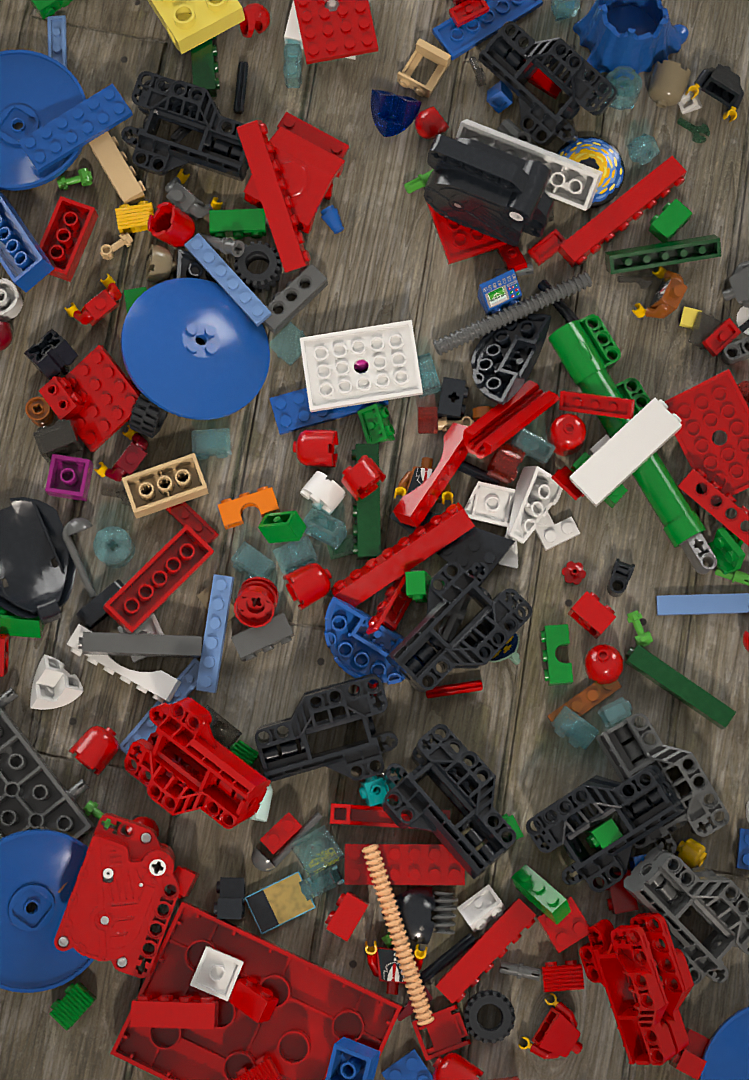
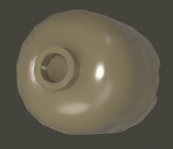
[648,60,691,108]

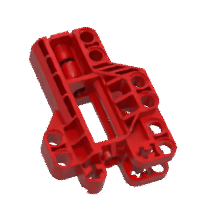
[124,697,271,829]
[579,913,694,1066]

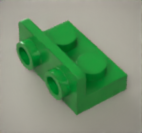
[357,403,395,444]
[708,527,746,575]

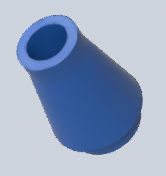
[320,205,344,234]

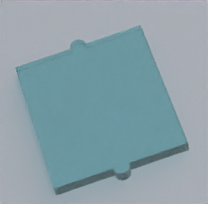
[269,322,306,366]

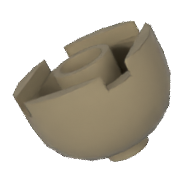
[145,244,176,282]

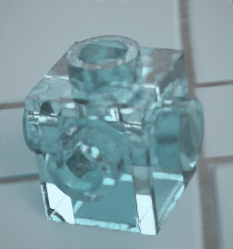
[627,133,660,165]

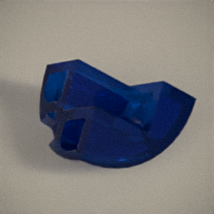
[371,89,422,137]

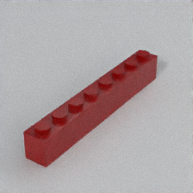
[236,120,311,273]
[558,156,687,268]
[331,502,475,607]

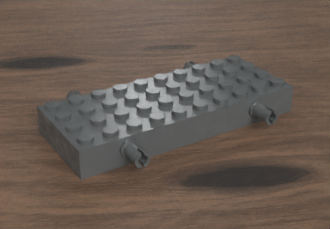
[0,687,95,840]

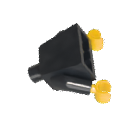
[685,64,744,122]

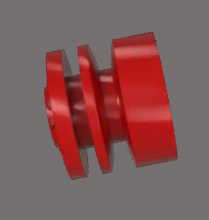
[234,576,279,628]

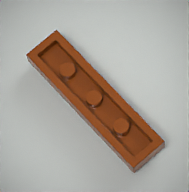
[547,680,622,732]

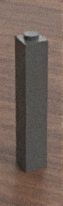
[78,632,202,658]

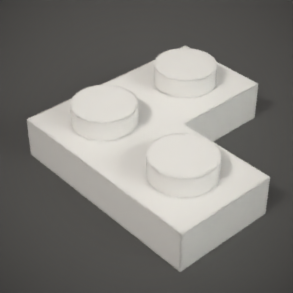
[535,511,580,551]

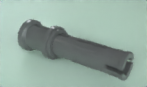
[199,233,245,257]

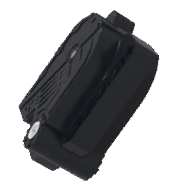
[424,134,554,247]

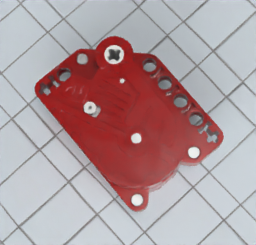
[54,813,180,978]

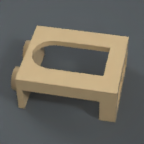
[397,38,451,98]

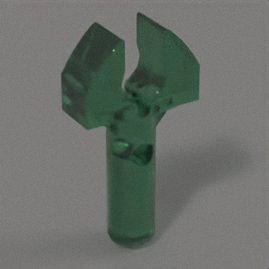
[677,117,710,143]

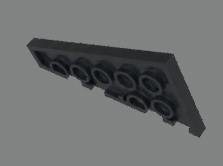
[389,511,515,586]

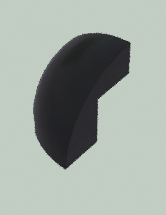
[382,887,435,945]

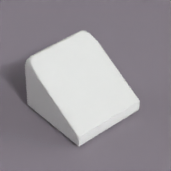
[678,91,702,114]

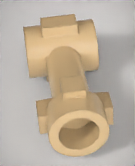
[100,232,133,260]
[438,416,474,432]

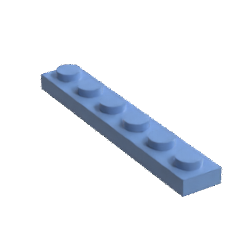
[184,233,272,327]
[196,574,234,693]

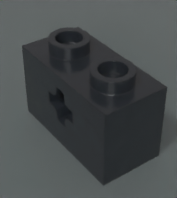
[437,377,469,420]

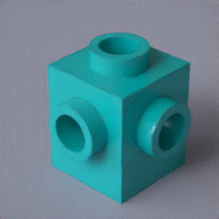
[359,776,389,807]

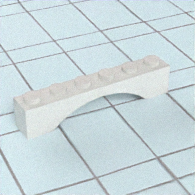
[67,624,181,703]

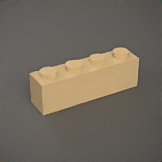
[89,131,146,206]

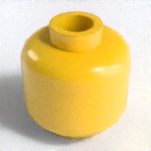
[676,838,707,868]

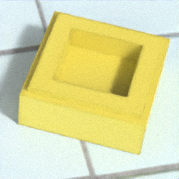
[679,306,702,330]

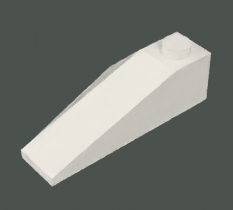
[507,466,563,544]

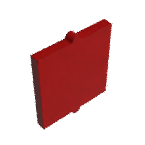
[551,466,584,500]

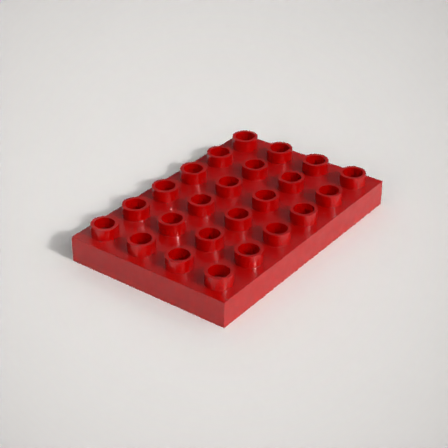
[110,901,402,1080]

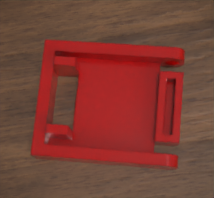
[411,1004,471,1061]

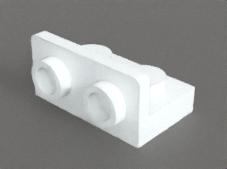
[457,884,506,932]

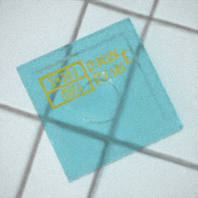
[290,825,345,877]

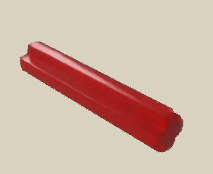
[425,680,483,699]

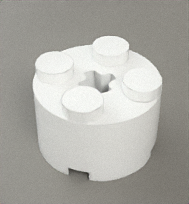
[0,278,24,322]
[300,471,346,515]

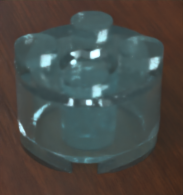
[604,66,642,110]
[93,526,135,568]

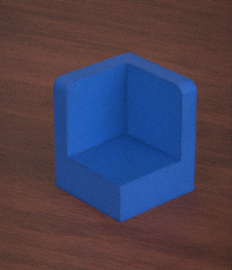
[487,80,513,114]

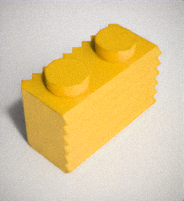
[115,201,155,234]

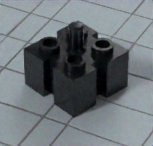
[24,329,78,380]

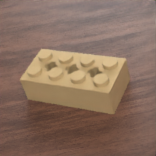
[122,453,209,519]

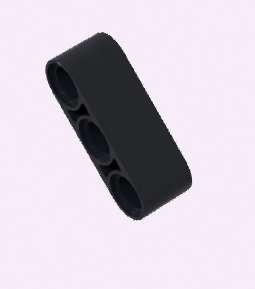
[76,579,124,630]

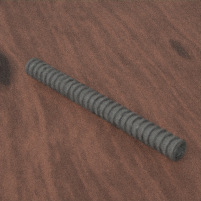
[433,271,592,356]

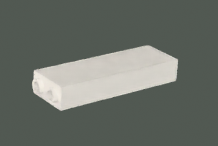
[569,398,682,507]

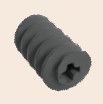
[431,891,458,934]

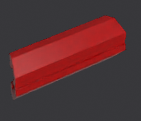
[463,380,560,459]

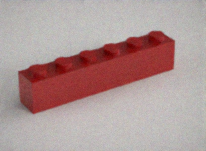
[435,898,536,1004]

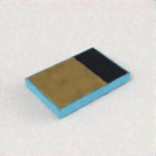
[245,871,316,934]

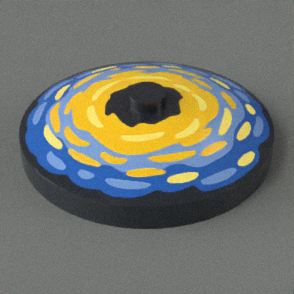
[556,136,625,208]

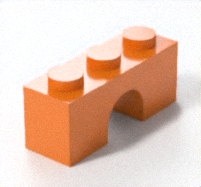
[218,486,280,530]

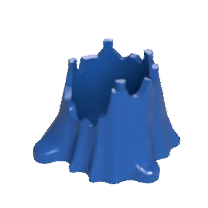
[573,0,689,81]

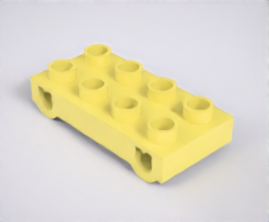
[147,0,245,54]

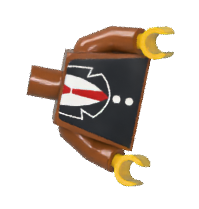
[632,266,687,319]
[394,457,453,505]

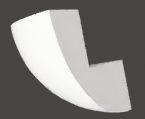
[30,654,83,710]

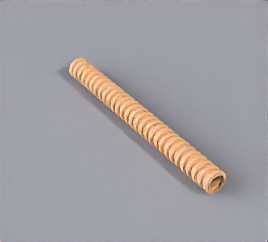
[362,844,435,1026]

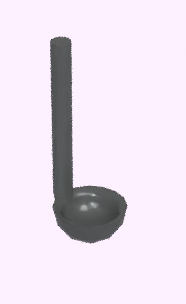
[62,517,97,598]
[251,812,323,872]

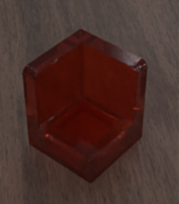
[418,407,438,434]

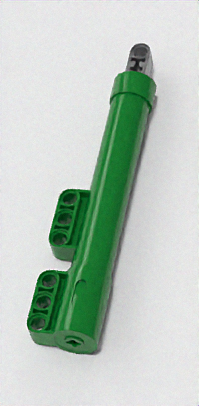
[548,314,717,575]

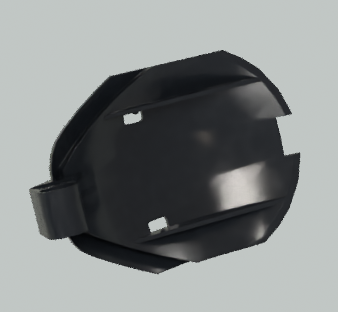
[0,497,77,625]

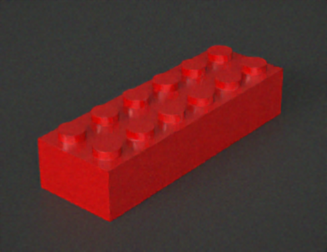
[103,524,214,634]
[344,844,465,885]

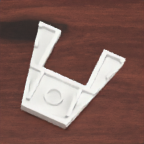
[464,481,518,569]

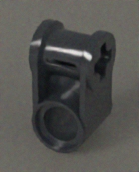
[607,558,635,597]

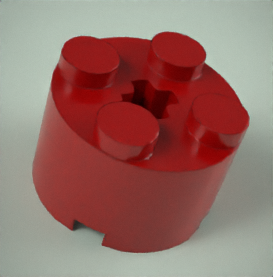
[341,455,386,501]

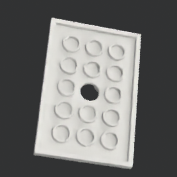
[300,320,423,412]

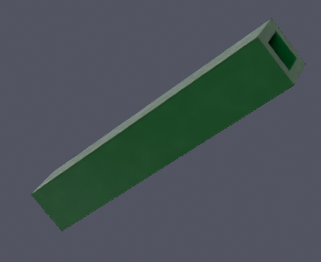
[625,645,736,729]

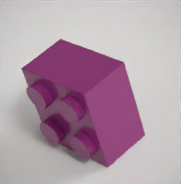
[45,454,94,501]

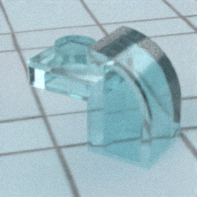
[299,865,344,901]

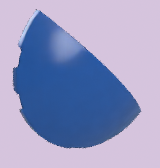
[324,596,425,685]

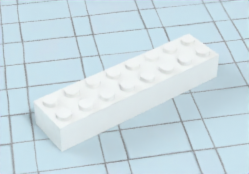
[456,119,603,211]

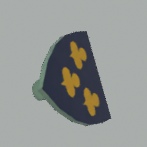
[489,633,521,665]

